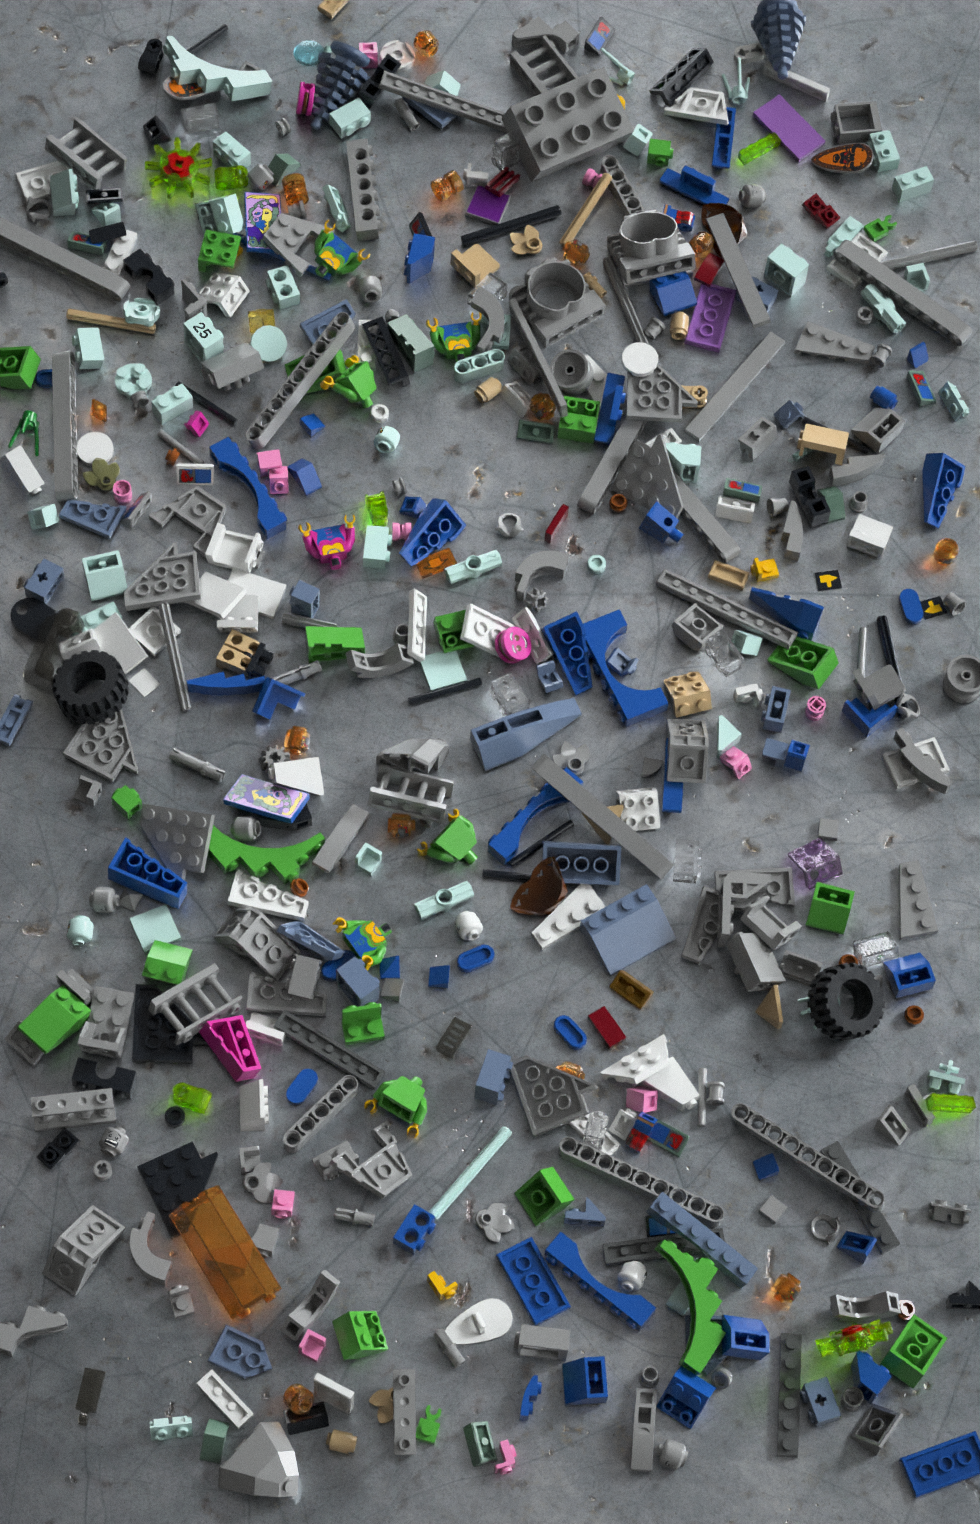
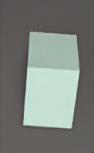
[424,70,460,96]
[91,202,121,227]
[716,715,741,758]

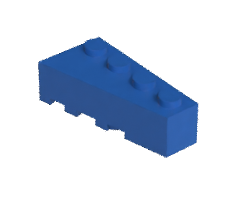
[108,837,187,909]

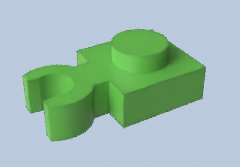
[863,215,897,242]
[416,1405,441,1445]

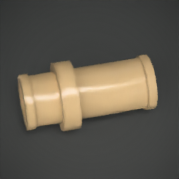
[583,272,607,298]

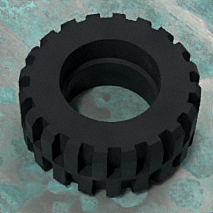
[52,650,129,725]
[807,963,885,1041]

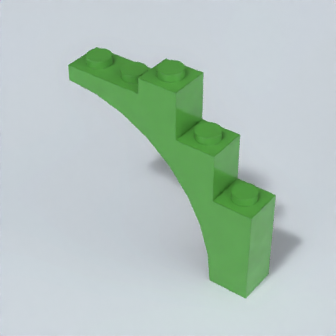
[208,825,325,885]
[655,1240,726,1375]

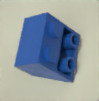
[404,233,435,284]
[883,953,936,999]
[722,1315,770,1360]
[851,1350,892,1405]
[562,1356,608,1405]
[656,1366,716,1429]

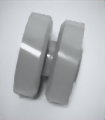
[549,349,594,395]
[943,655,980,703]

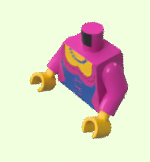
[298,515,355,570]

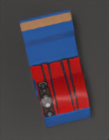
[663,204,695,232]
[625,1112,658,1153]

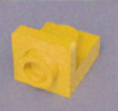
[750,558,779,582]
[427,1271,458,1301]

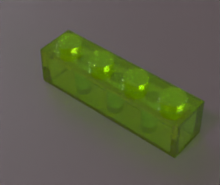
[738,132,781,165]
[925,1093,976,1113]

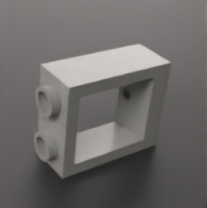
[831,101,882,144]
[514,1324,570,1361]

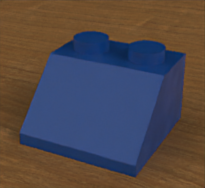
[649,271,697,316]

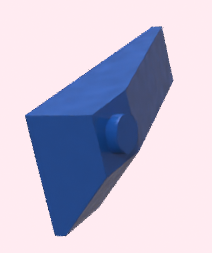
[922,453,966,529]
[399,498,467,567]
[749,587,824,641]
[541,611,593,696]

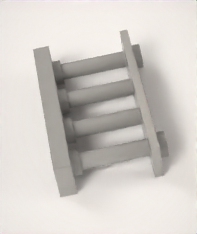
[510,35,579,96]
[45,117,127,190]
[367,763,454,824]
[148,963,243,1045]
[31,1088,116,1132]
[393,1369,416,1455]

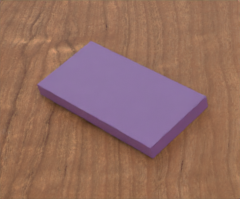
[753,94,826,162]
[684,284,736,353]

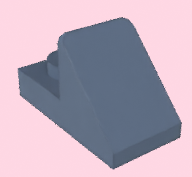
[564,1197,606,1227]

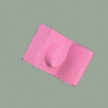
[359,42,378,69]
[271,1189,295,1219]

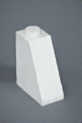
[0,445,45,496]
[268,757,324,796]
[639,1056,699,1111]

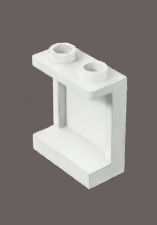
[205,523,263,573]

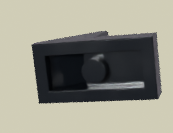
[946,1281,980,1310]

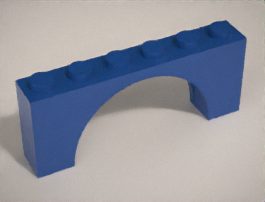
[583,609,669,727]

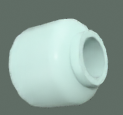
[373,426,400,454]
[66,915,94,946]

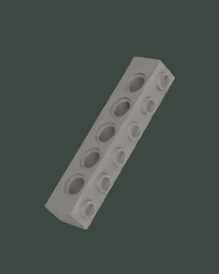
[346,138,382,241]

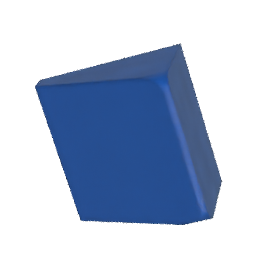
[907,342,929,368]
[300,413,325,437]
[399,497,426,519]
[428,965,450,988]
[752,1153,779,1181]

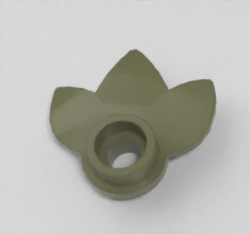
[83,458,120,492]

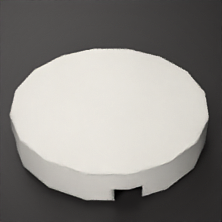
[380,40,415,73]
[622,342,658,377]
[77,432,114,467]

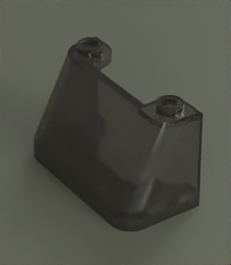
[22,608,85,693]

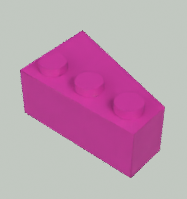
[199,1015,262,1082]

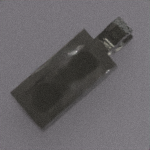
[75,1367,106,1426]

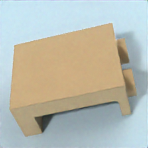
[797,424,849,465]

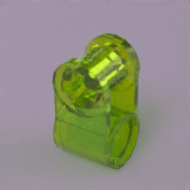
[214,165,249,191]
[365,491,388,527]
[173,1082,212,1114]

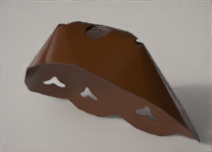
[701,203,747,257]
[510,857,568,916]

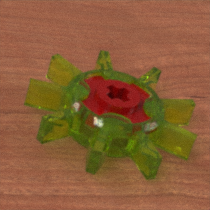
[145,137,213,199]
[815,1319,893,1357]

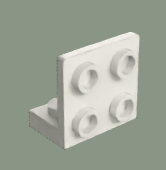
[199,273,250,317]
[846,514,893,558]
[217,595,259,632]
[616,787,660,831]

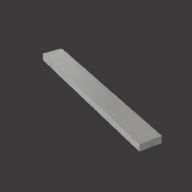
[379,71,508,133]
[706,213,771,328]
[509,298,568,417]
[685,332,785,442]
[655,569,798,650]

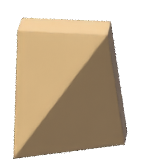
[755,985,783,1029]

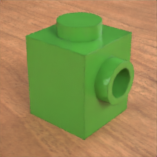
[647,139,674,166]
[111,785,142,820]

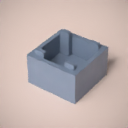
[336,956,380,1007]
[474,1049,513,1105]

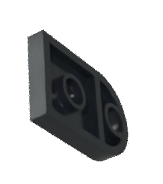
[10,598,72,651]

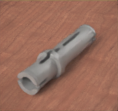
[272,660,322,685]
[169,748,226,782]

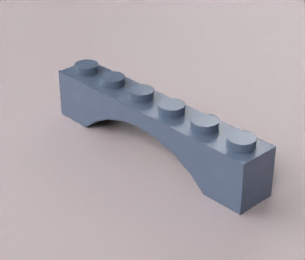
[646,1192,758,1288]

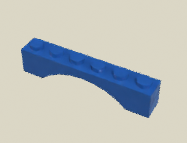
[209,437,287,540]
[488,767,583,866]
[544,1232,656,1332]

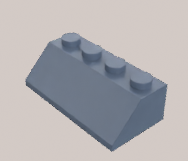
[542,841,621,885]

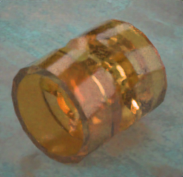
[430,170,464,202]
[282,173,309,206]

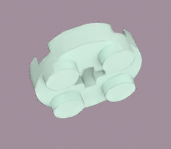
[123,298,160,327]
[115,363,152,399]

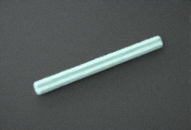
[429,1126,512,1220]

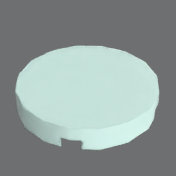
[250,325,287,362]

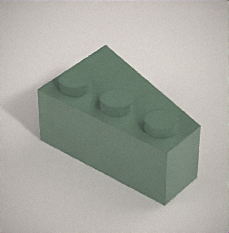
[387,314,435,373]

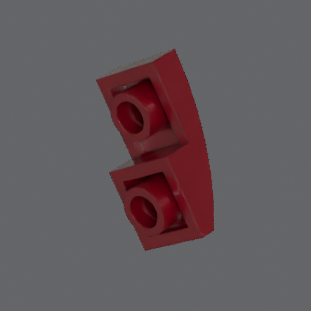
[802,193,840,229]
[694,252,725,288]

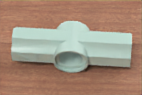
[861,284,906,333]
[444,550,502,584]
[414,881,474,920]

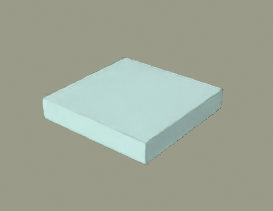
[420,651,467,691]
[130,904,181,954]

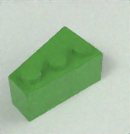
[305,626,365,663]

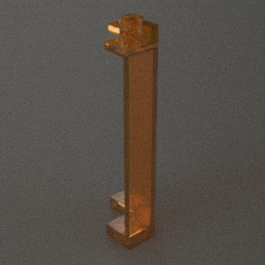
[169,1185,282,1320]

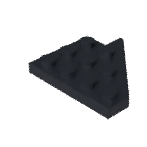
[132,984,208,1063]
[137,1141,218,1239]

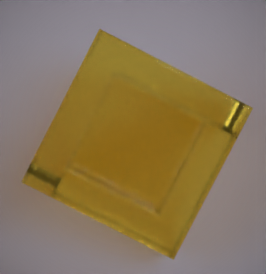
[248,309,275,333]

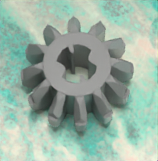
[259,744,292,776]

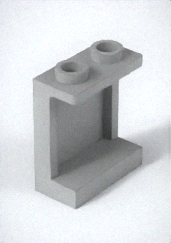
[740,895,802,950]

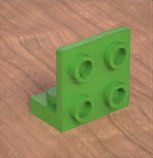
[198,229,241,272]
[341,1002,385,1045]

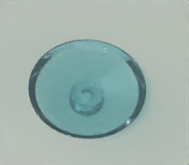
[294,40,324,66]

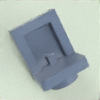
[773,400,805,429]
[606,647,639,677]
[536,660,563,693]

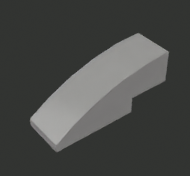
[829,454,885,486]
[781,500,803,562]

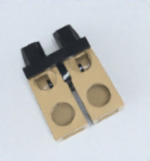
[216,629,274,680]

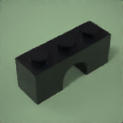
[356,53,402,110]
[123,249,175,306]
[789,465,831,527]
[71,1057,137,1100]

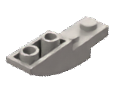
[893,728,951,794]
[631,1388,657,1472]

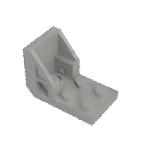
[666,718,709,783]
[717,871,771,947]
[212,907,301,981]
[78,986,135,1059]
[42,1205,125,1296]

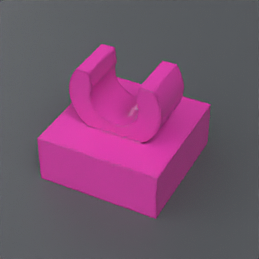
[184,411,209,437]

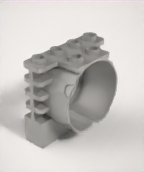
[607,209,696,284]
[509,257,606,348]

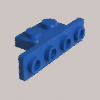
[660,165,729,205]
[594,373,626,444]

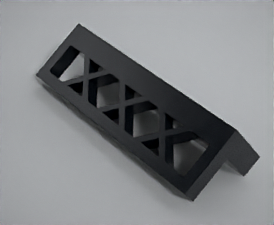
[649,48,714,106]
[362,316,410,387]

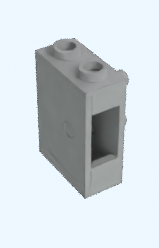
[201,343,264,391]
[726,932,786,991]

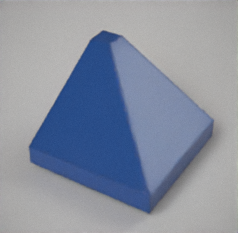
[379,956,400,979]

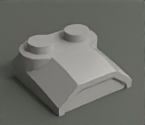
[672,603,724,651]

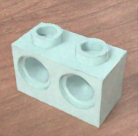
[265,265,300,310]

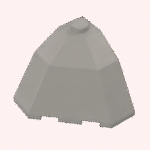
[376,738,449,774]
[218,1421,299,1497]

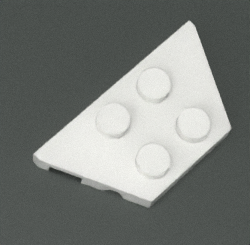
[664,87,729,125]
[600,1034,669,1084]

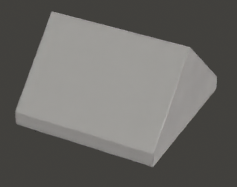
[850,1403,903,1456]

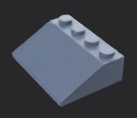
[579,884,676,976]

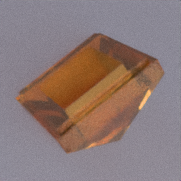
[90,399,107,422]

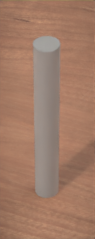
[157,430,204,464]
[857,627,867,676]
[697,1068,707,1127]

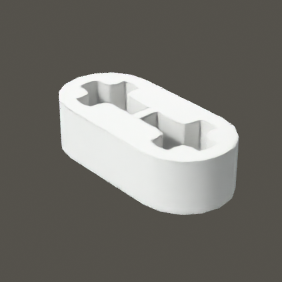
[734,43,766,64]

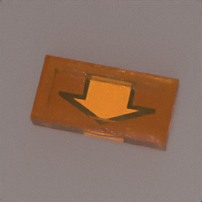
[415,548,457,579]

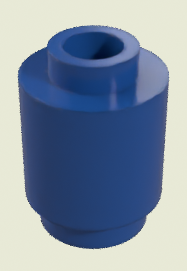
[870,386,898,410]

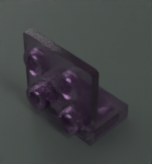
[788,838,843,890]

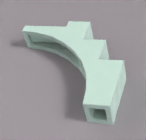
[163,36,272,101]

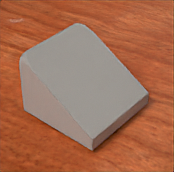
[380,978,405,1002]

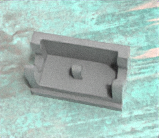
[738,417,777,460]
[780,950,823,986]

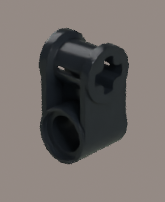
[138,38,164,74]

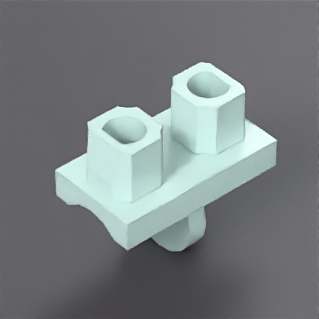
[928,1060,966,1094]

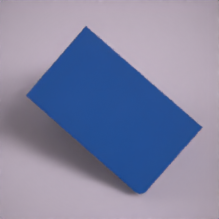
[252,677,305,719]
[842,697,898,738]

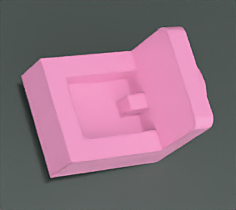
[269,466,289,494]
[720,746,752,779]
[494,1439,516,1475]

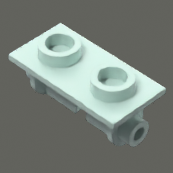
[938,381,969,421]
[150,1415,193,1441]

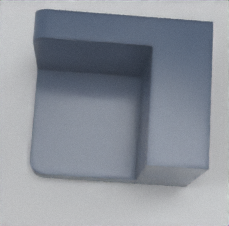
[762,738,789,768]

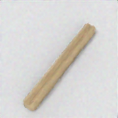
[559,173,612,248]
[66,309,156,334]

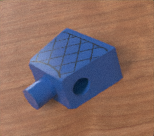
[639,501,684,543]

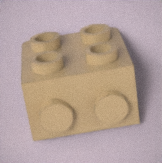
[450,244,500,288]
[664,672,712,718]

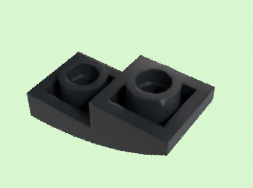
[37,1127,81,1170]

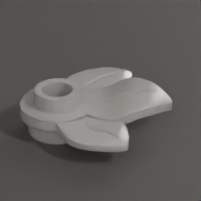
[553,741,590,776]
[242,1162,283,1203]
[475,1203,515,1242]

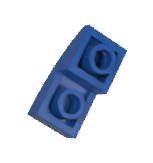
[519,1375,542,1421]

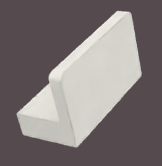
[246,1012,286,1046]

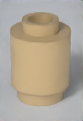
[670,312,689,340]
[474,377,502,403]
[326,1429,357,1454]

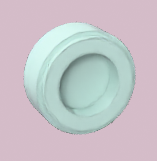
[587,555,606,574]

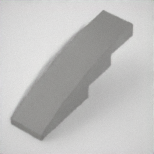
[312,804,369,874]

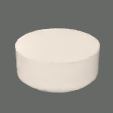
[370,404,389,423]

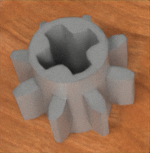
[524,588,549,612]

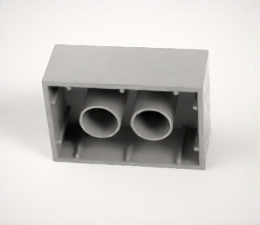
[501,67,634,182]

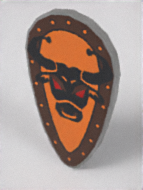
[162,76,208,100]
[811,143,874,174]

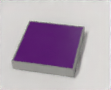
[465,184,511,225]

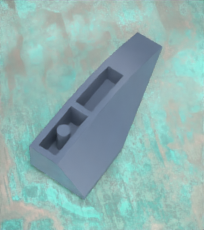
[470,698,582,771]

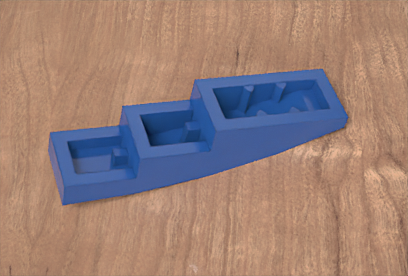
[712,107,736,169]
[186,672,266,696]
[662,738,683,813]

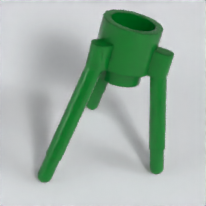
[8,410,40,456]

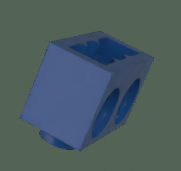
[393,1204,436,1256]

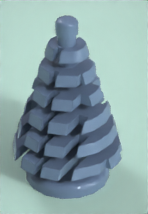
[751,0,806,80]
[310,41,370,130]

